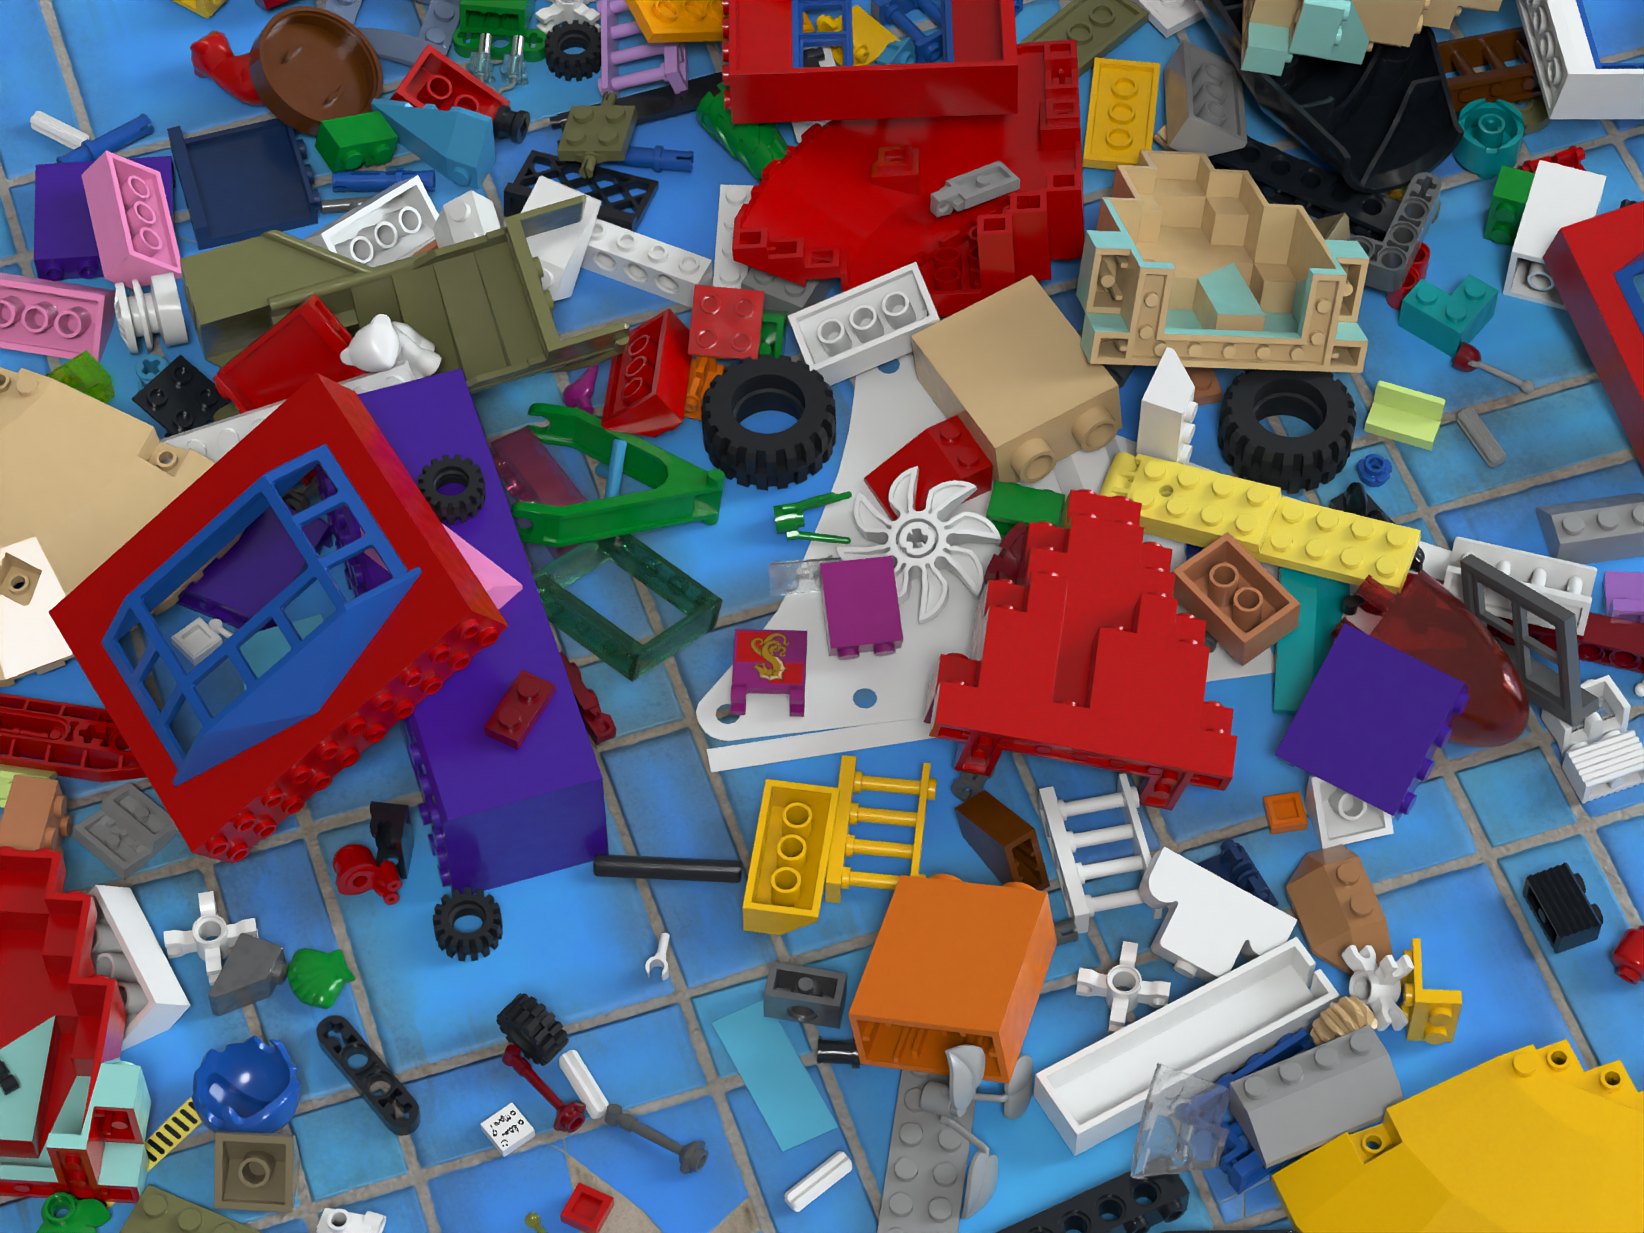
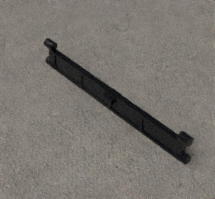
[549,47,825,146]

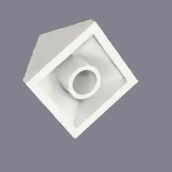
[1304,775,1394,849]

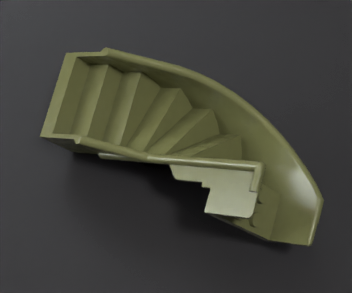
[179,195,630,395]

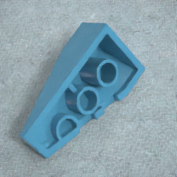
[371,98,496,190]

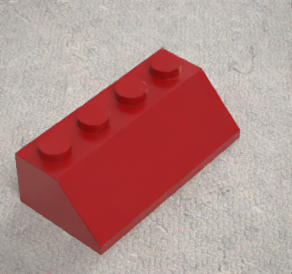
[601,309,692,437]

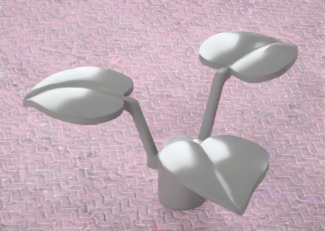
[921,1045,1034,1219]

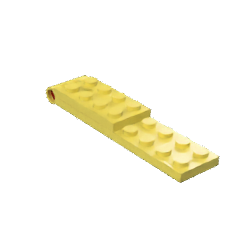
[1098,452,1421,596]

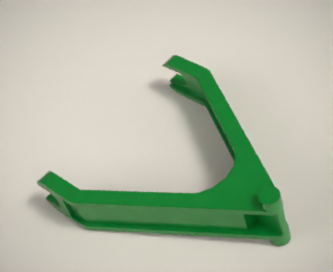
[510,403,725,547]

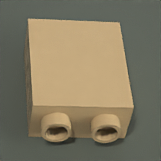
[911,275,1122,483]

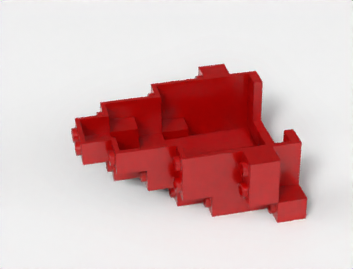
[923,489,1237,811]

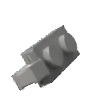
[929,161,1020,217]

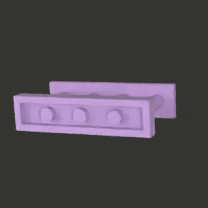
[597,0,688,99]

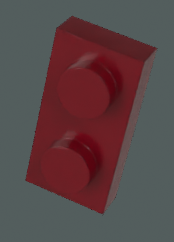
[484,670,556,750]

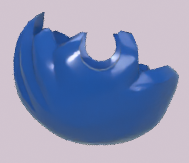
[192,1036,301,1134]

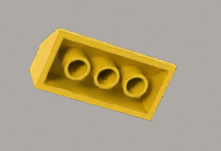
[742,779,840,935]

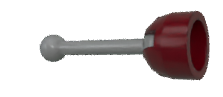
[1452,342,1535,394]

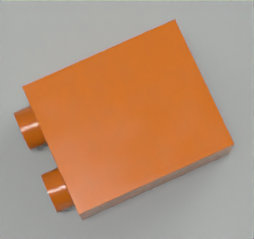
[848,874,1057,1083]

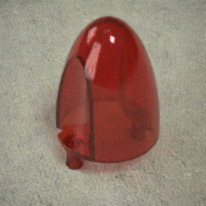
[1331,569,1530,747]

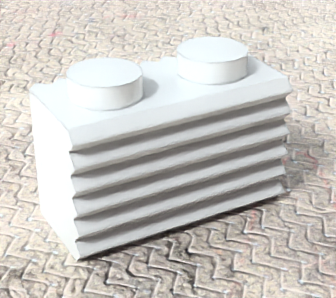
[1562,729,1644,804]

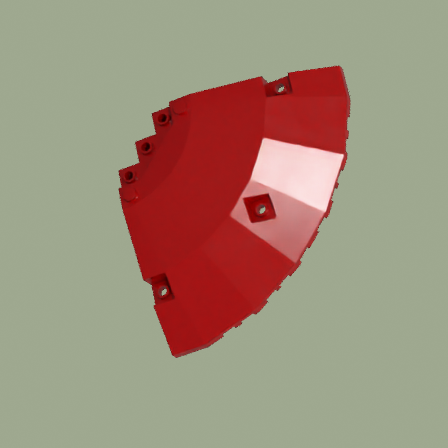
[732,39,1085,317]

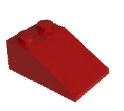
[389,44,510,123]
[864,415,993,521]

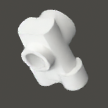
[316,1208,386,1233]

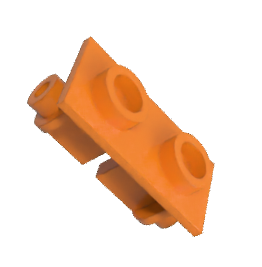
[683,356,726,421]

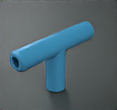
[595,439,627,498]

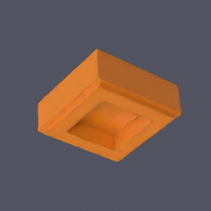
[1262,791,1308,835]

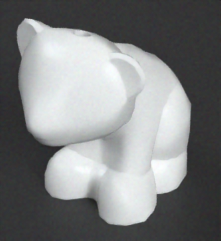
[340,314,442,380]

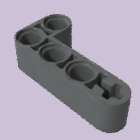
[1346,172,1442,292]

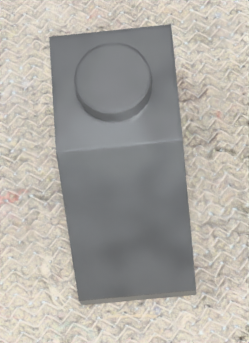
[208,933,289,1016]

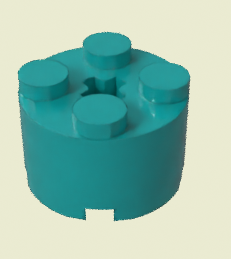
[1452,98,1525,180]

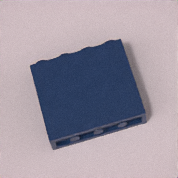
[167,118,322,250]

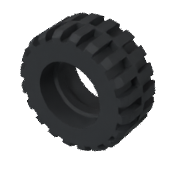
[701,354,836,490]
[1218,369,1356,494]

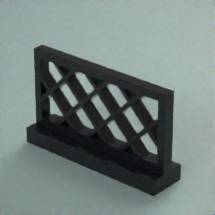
[504,150,659,232]

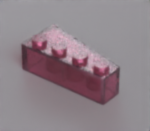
[490,426,601,573]

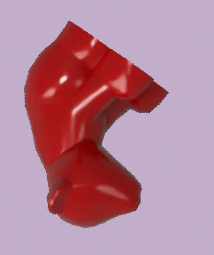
[190,31,265,106]

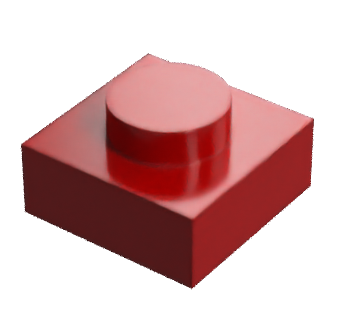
[560,1183,614,1233]

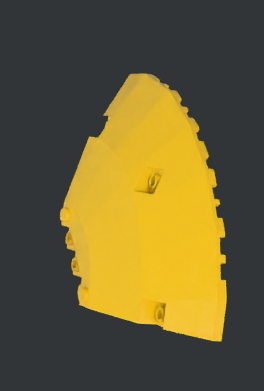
[1270,1039,1644,1233]

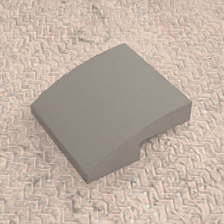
[72,782,179,880]

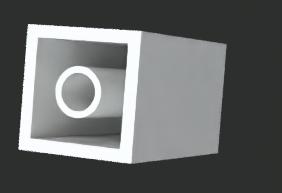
[1503,160,1607,310]

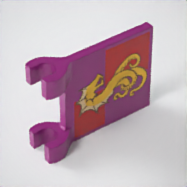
[731,629,807,717]

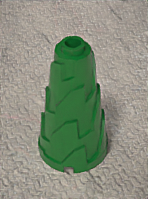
[696,82,789,182]

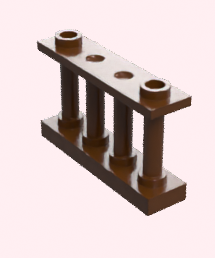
[1437,26,1543,113]

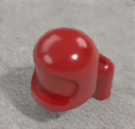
[332,843,402,905]

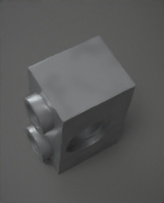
[764,961,847,1029]

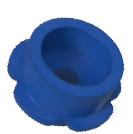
[1357,454,1392,487]

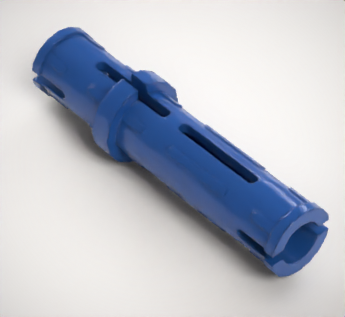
[56,113,154,163]
[598,145,694,173]
[332,168,436,192]

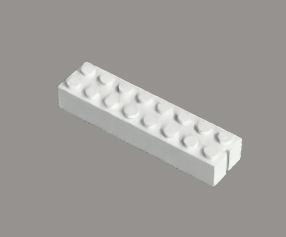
[1033,937,1340,1156]

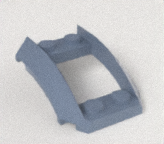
[324,0,460,67]

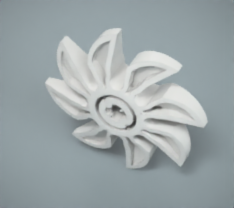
[836,466,1002,624]

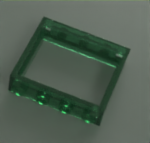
[532,534,723,682]

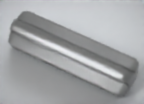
[1457,407,1506,468]

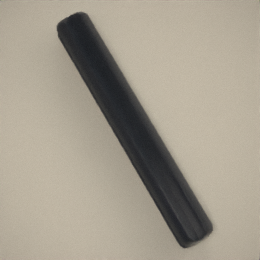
[593,854,742,883]

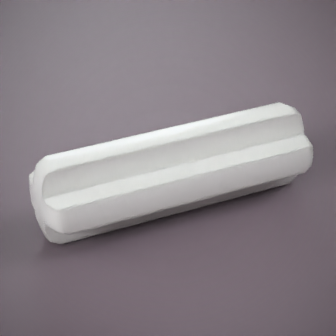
[29,111,89,150]
[558,1050,609,1119]
[784,1151,852,1212]

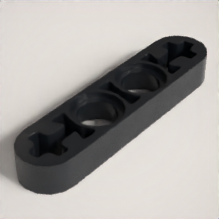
[317,1015,421,1136]

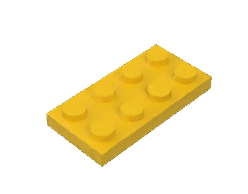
[1082,57,1161,170]

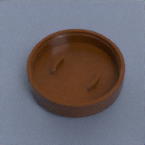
[249,6,383,136]

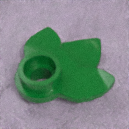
[36,1192,111,1233]

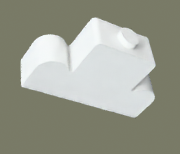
[1139,847,1297,983]

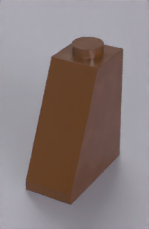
[955,790,1050,891]

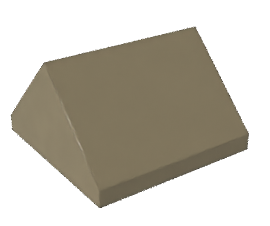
[214,1131,301,1213]

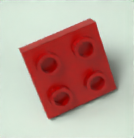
[687,285,765,360]

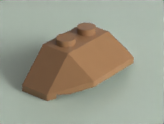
[1285,844,1393,978]

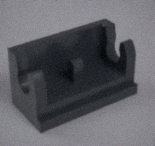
[370,801,414,879]

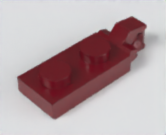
[559,651,616,745]

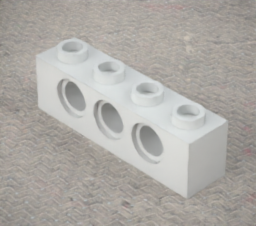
[581,218,713,308]

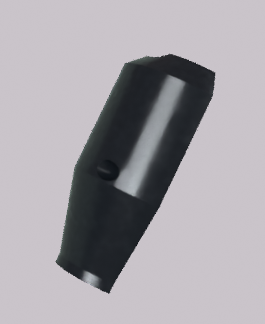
[1194,0,1464,194]

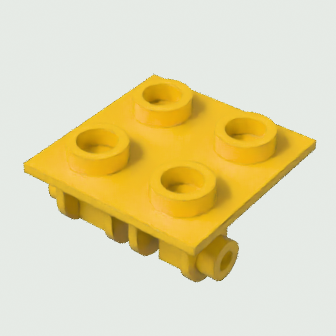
[816,4,901,66]

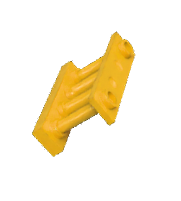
[825,755,937,903]

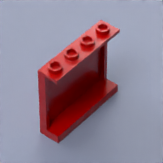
[212,292,369,486]

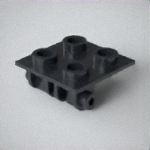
[132,354,231,438]

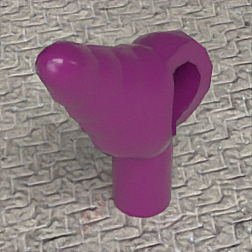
[563,364,599,414]

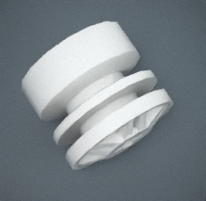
[114,271,189,355]

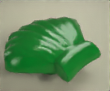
[287,948,356,1009]

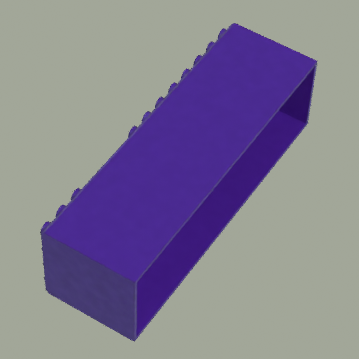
[314,368,609,895]

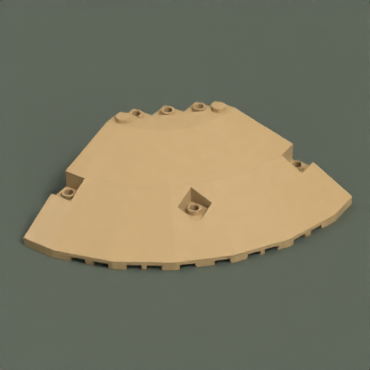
[0,367,245,688]

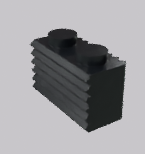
[1522,862,1603,954]

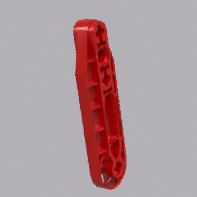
[0,693,179,782]

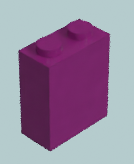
[818,556,903,660]

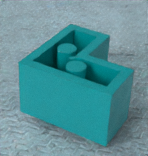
[1398,274,1499,359]

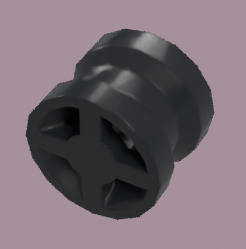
[493,105,530,144]

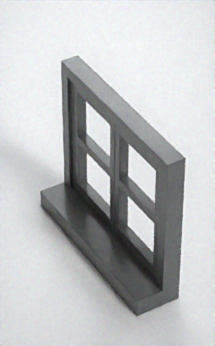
[1460,554,1599,726]

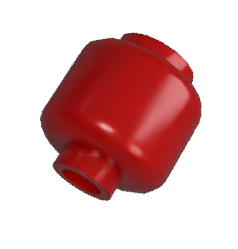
[1611,925,1644,985]

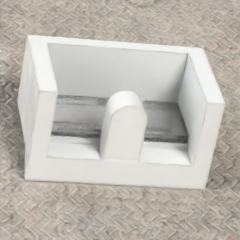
[1541,675,1631,756]

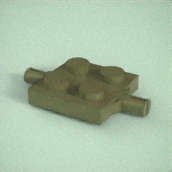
[557,91,638,179]

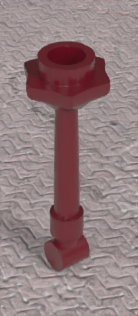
[502,1045,586,1133]

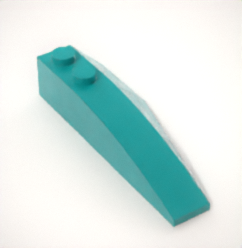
[1273,566,1350,715]

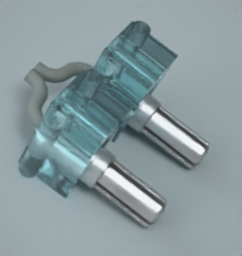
[466,33,529,95]

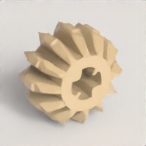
[1310,996,1378,1046]

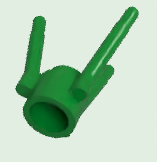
[773,491,852,544]

